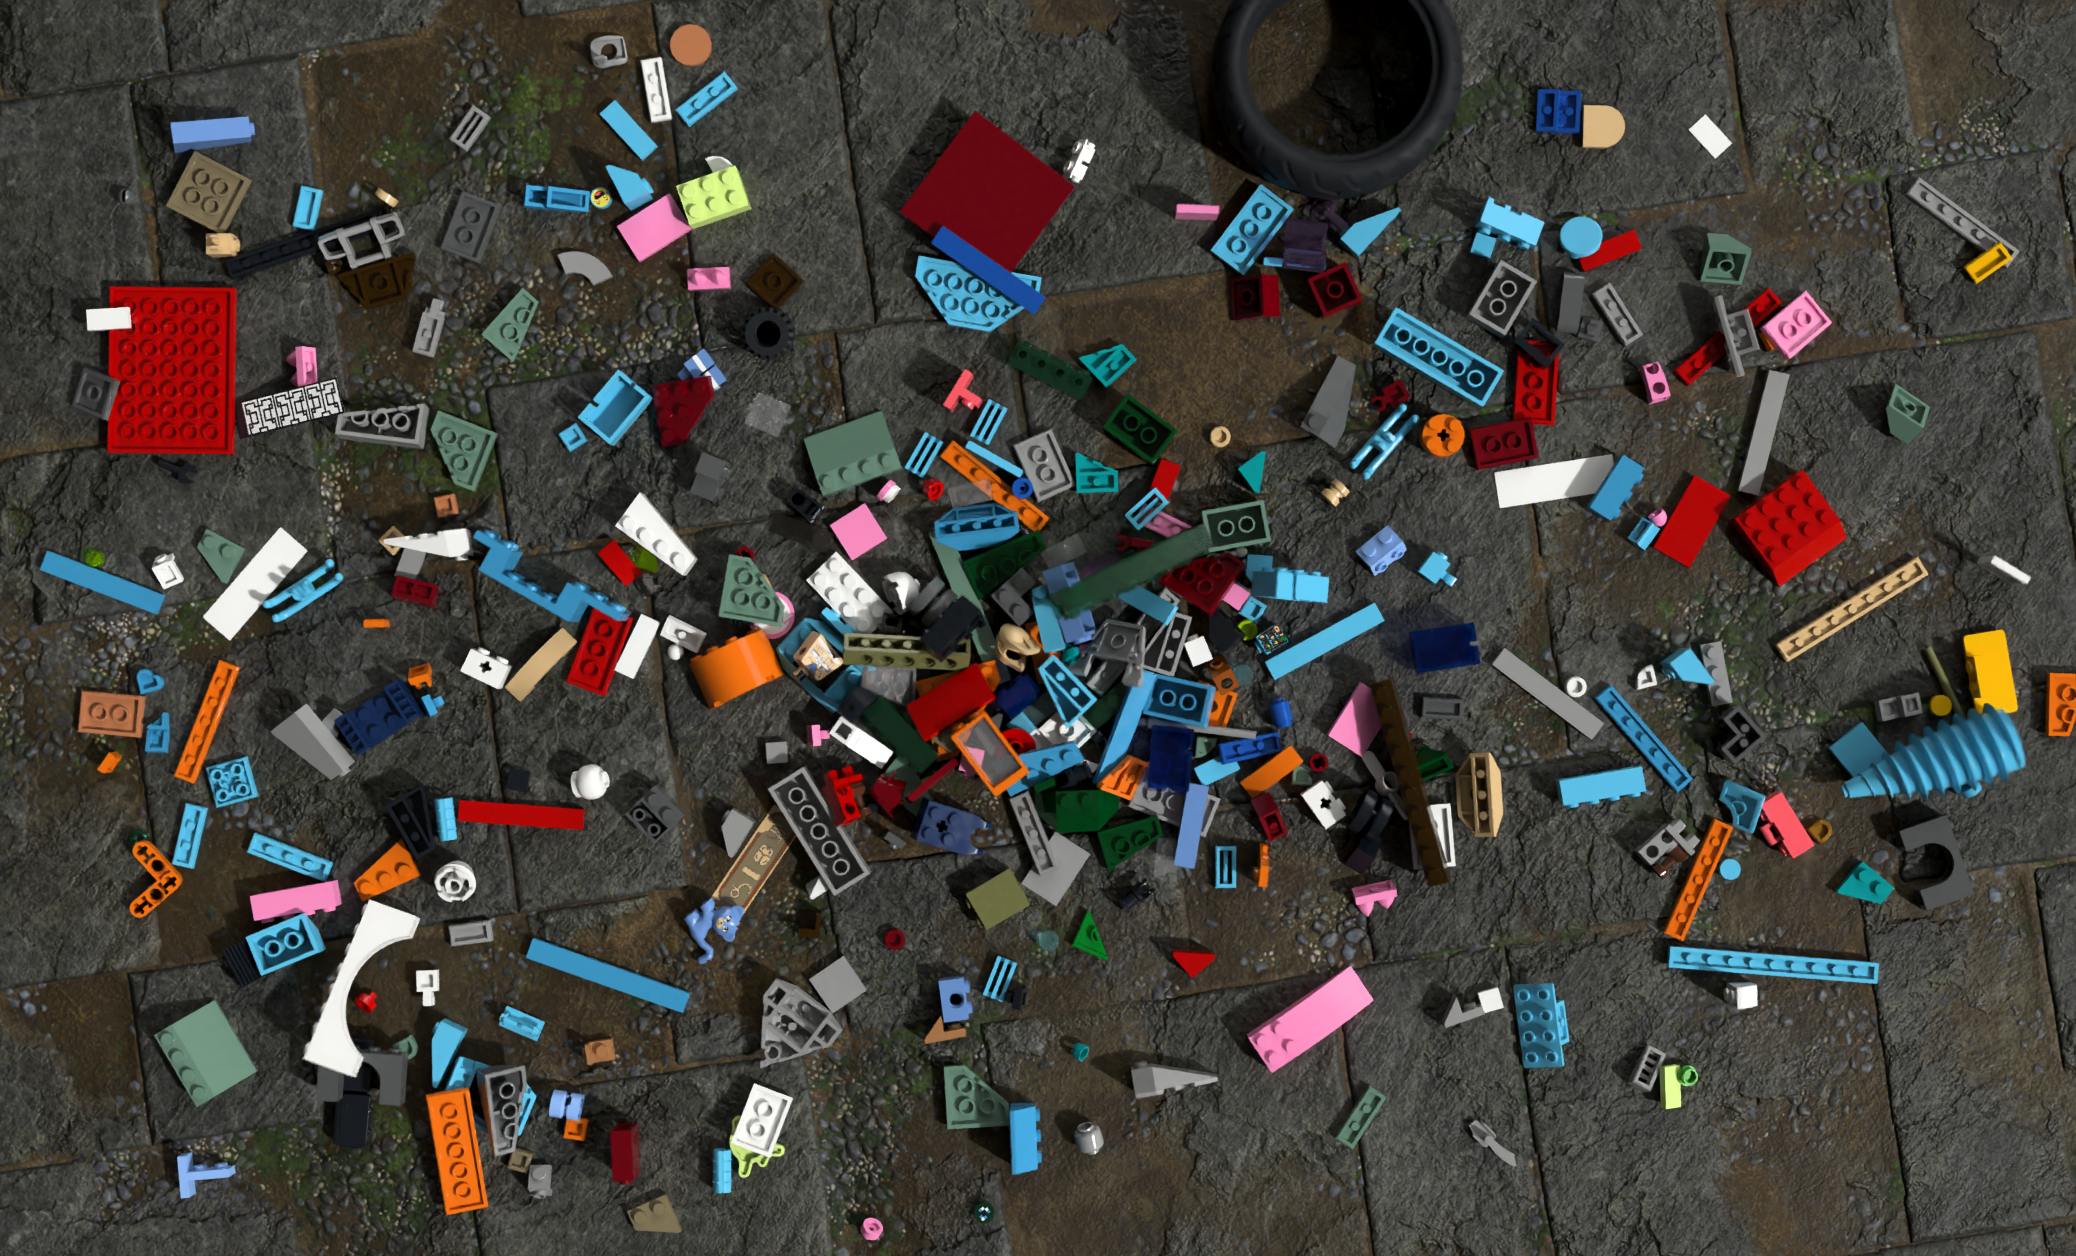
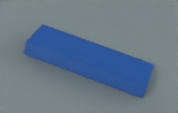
[1217,731,1282,765]

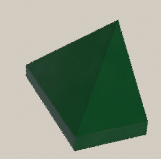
[1416,747,1454,782]

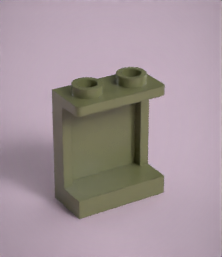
[965,867,1030,930]

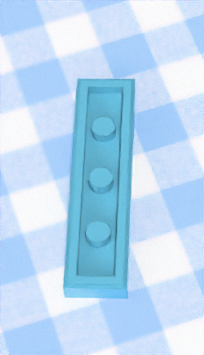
[247,832,333,882]

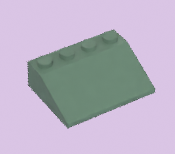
[804,411,903,497]
[154,1000,258,1107]

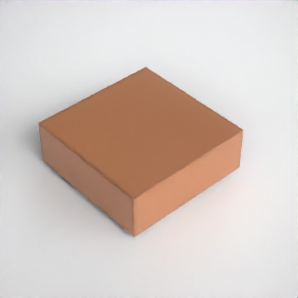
[433,493,459,518]

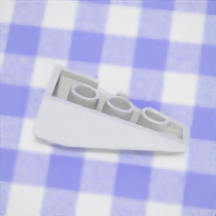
[383,529,473,561]

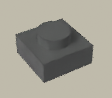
[884,830,907,850]

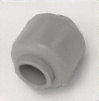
[1074,1122,1104,1155]

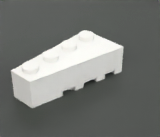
[615,492,698,576]

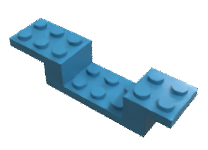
[473,529,630,622]

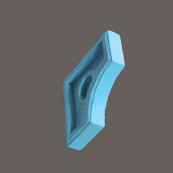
[1719,780,1766,834]

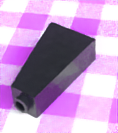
[836,677,885,723]

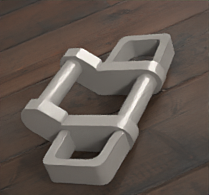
[318,212,405,270]

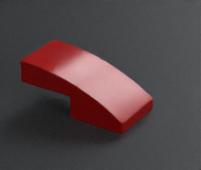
[598,539,642,586]

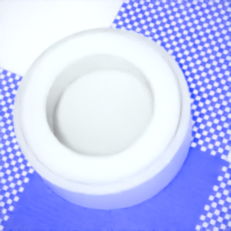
[1564,677,1587,697]

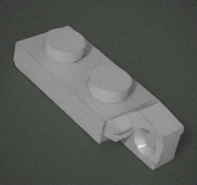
[412,298,445,358]

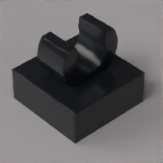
[1004,986,1028,1010]

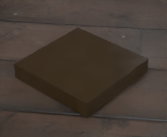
[746,253,805,309]

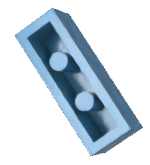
[1586,455,1645,522]

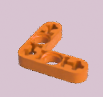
[129,840,183,918]

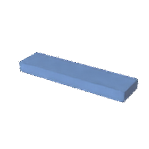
[1173,783,1209,869]

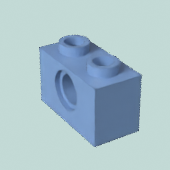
[938,975,973,1023]

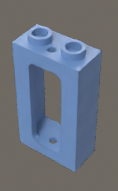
[1042,562,1097,645]

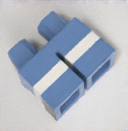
[677,349,729,391]

